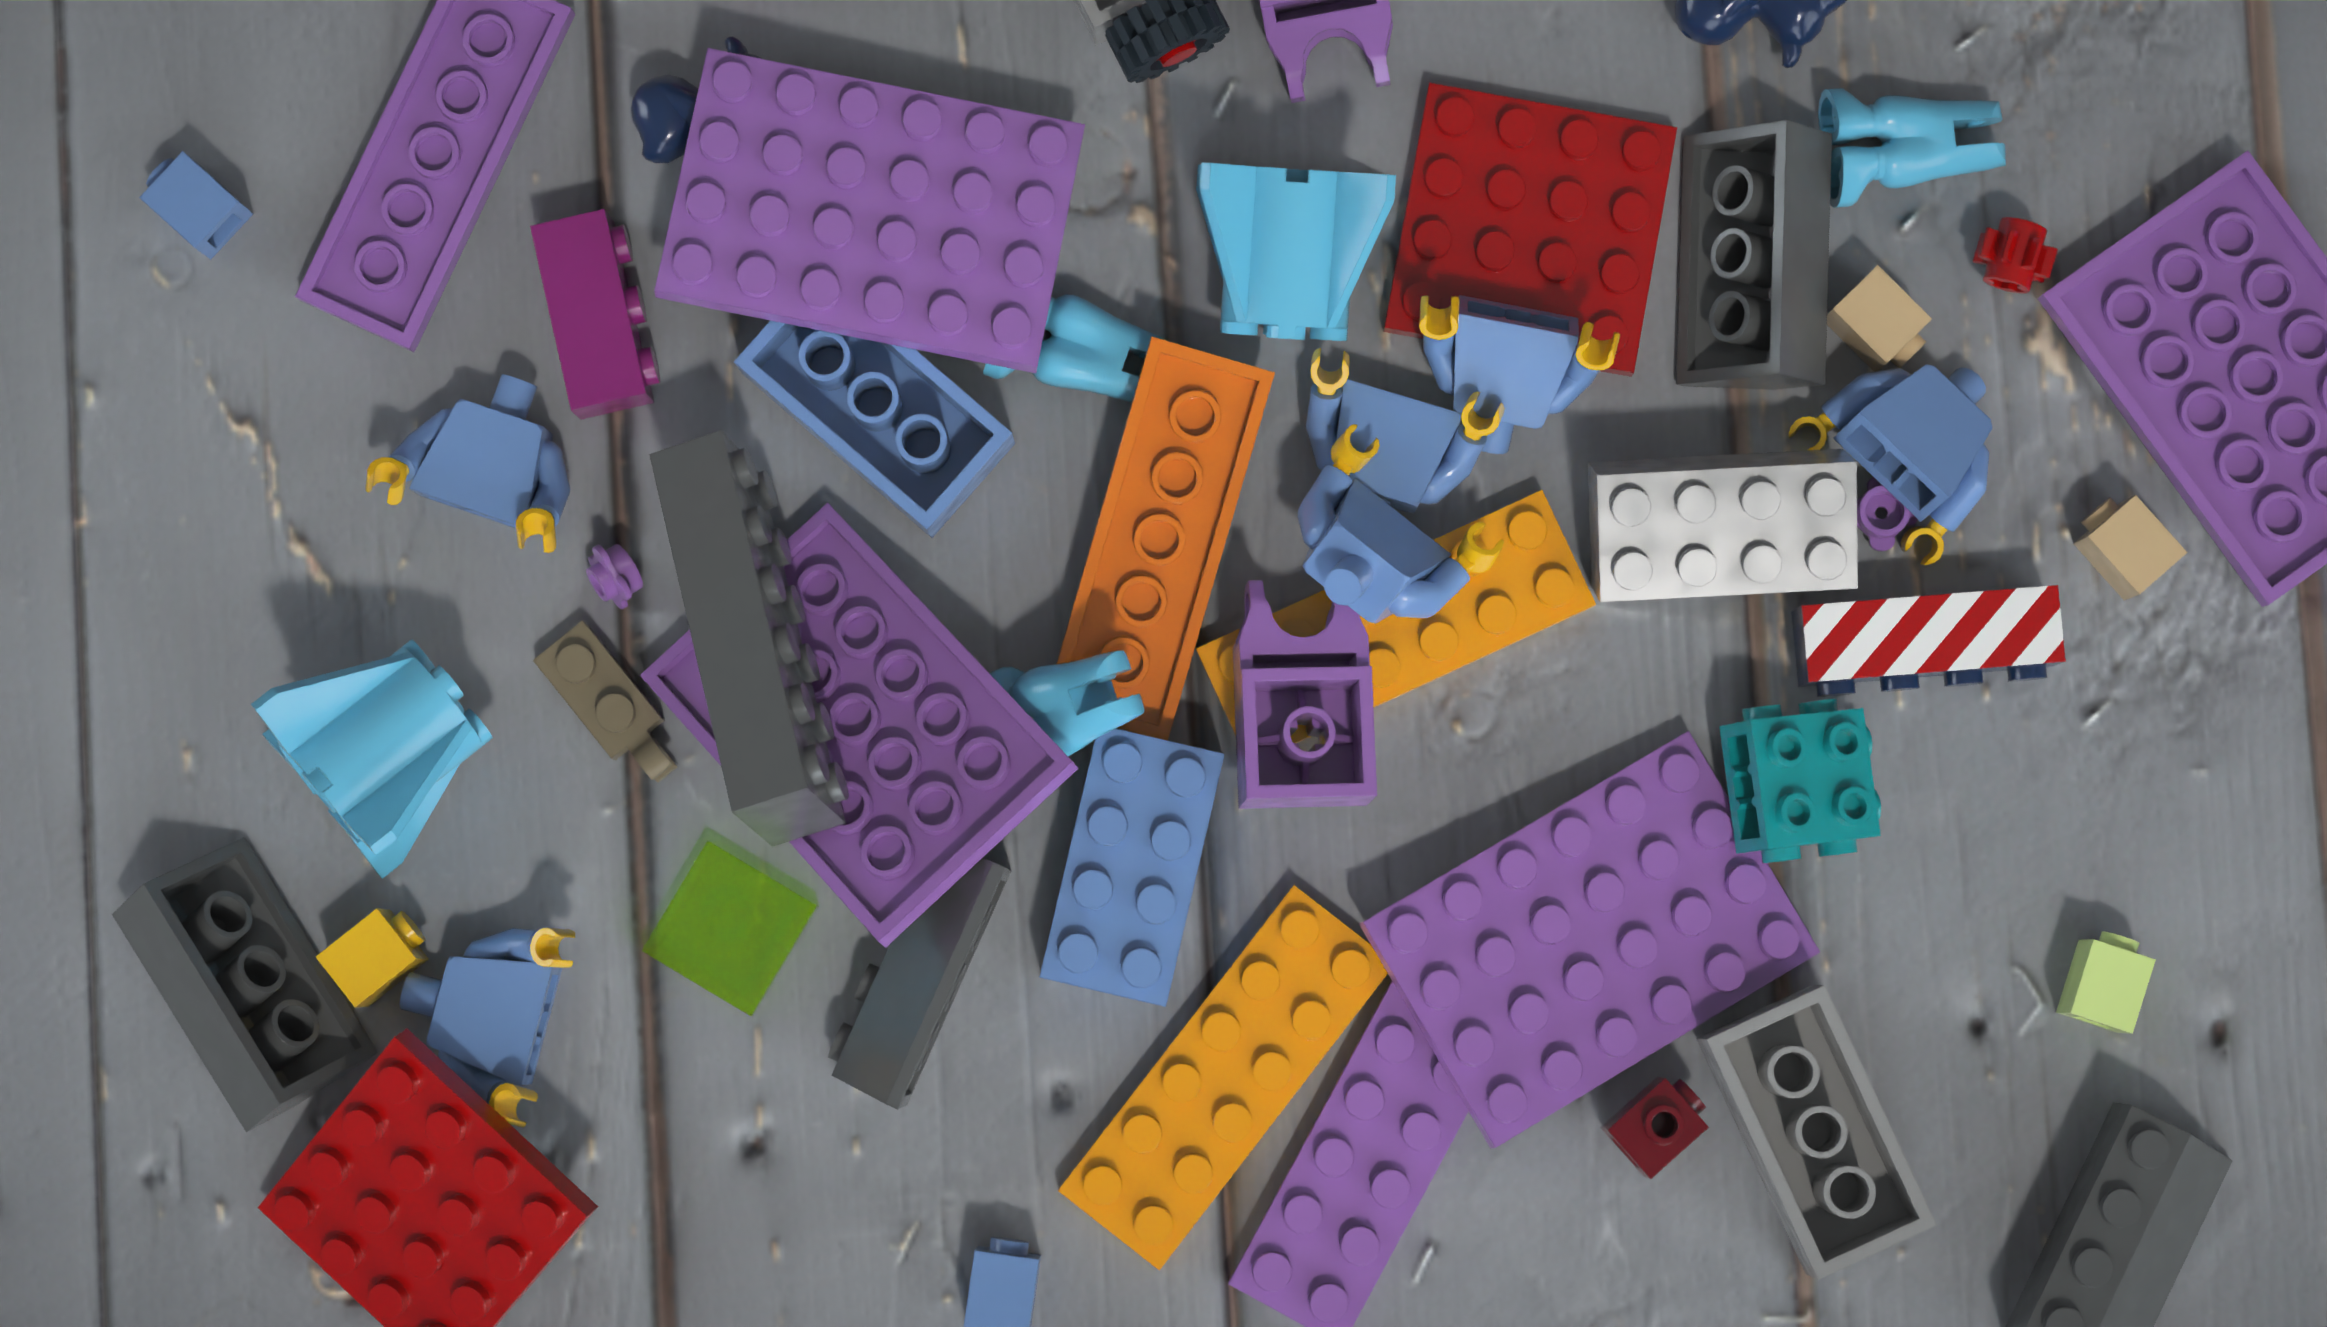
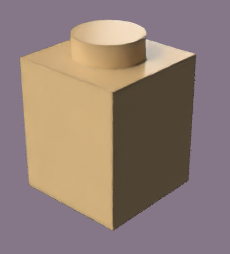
[1827,265,1932,372]
[2073,495,2188,601]

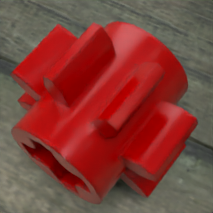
[1972,217,2058,294]

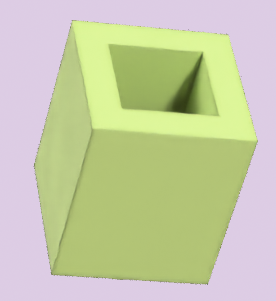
[2056,931,2156,1034]

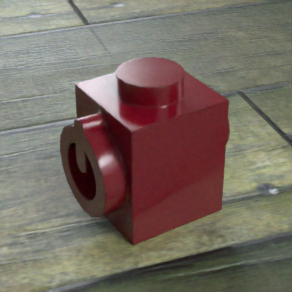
[1600,1076,1709,1179]

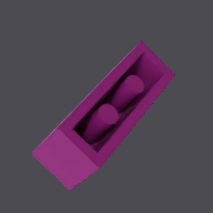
[530,209,661,420]

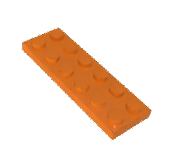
[1056,336,1275,741]

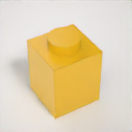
[316,908,429,1008]

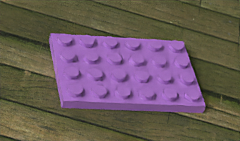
[654,48,1085,373]
[2037,150,2327,607]
[640,502,1079,948]
[1359,731,1820,1149]

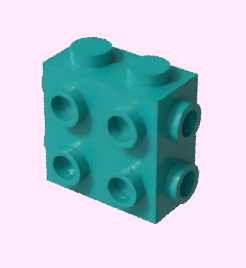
[1719,699,1881,863]

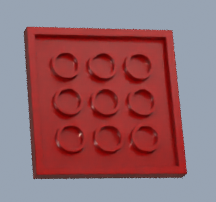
[1383,82,1678,377]
[257,1028,599,1327]

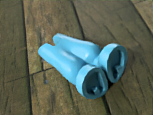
[1818,88,2006,208]
[983,294,1167,402]
[990,650,1145,756]

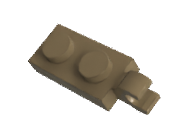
[533,620,678,783]

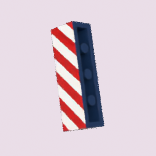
[1791,585,2066,697]

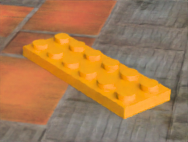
[1196,490,1596,744]
[1058,885,1388,1271]

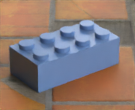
[734,321,1015,538]
[1039,729,1225,1007]

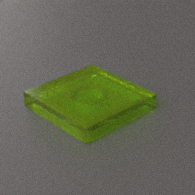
[641,841,819,1016]

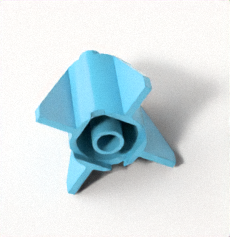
[1196,162,1396,341]
[251,639,493,879]

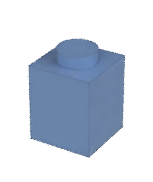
[139,151,253,260]
[964,1237,1041,1327]

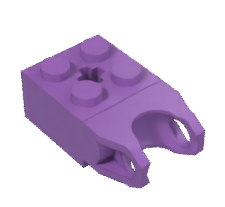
[1259,0,1393,103]
[1233,580,1377,809]

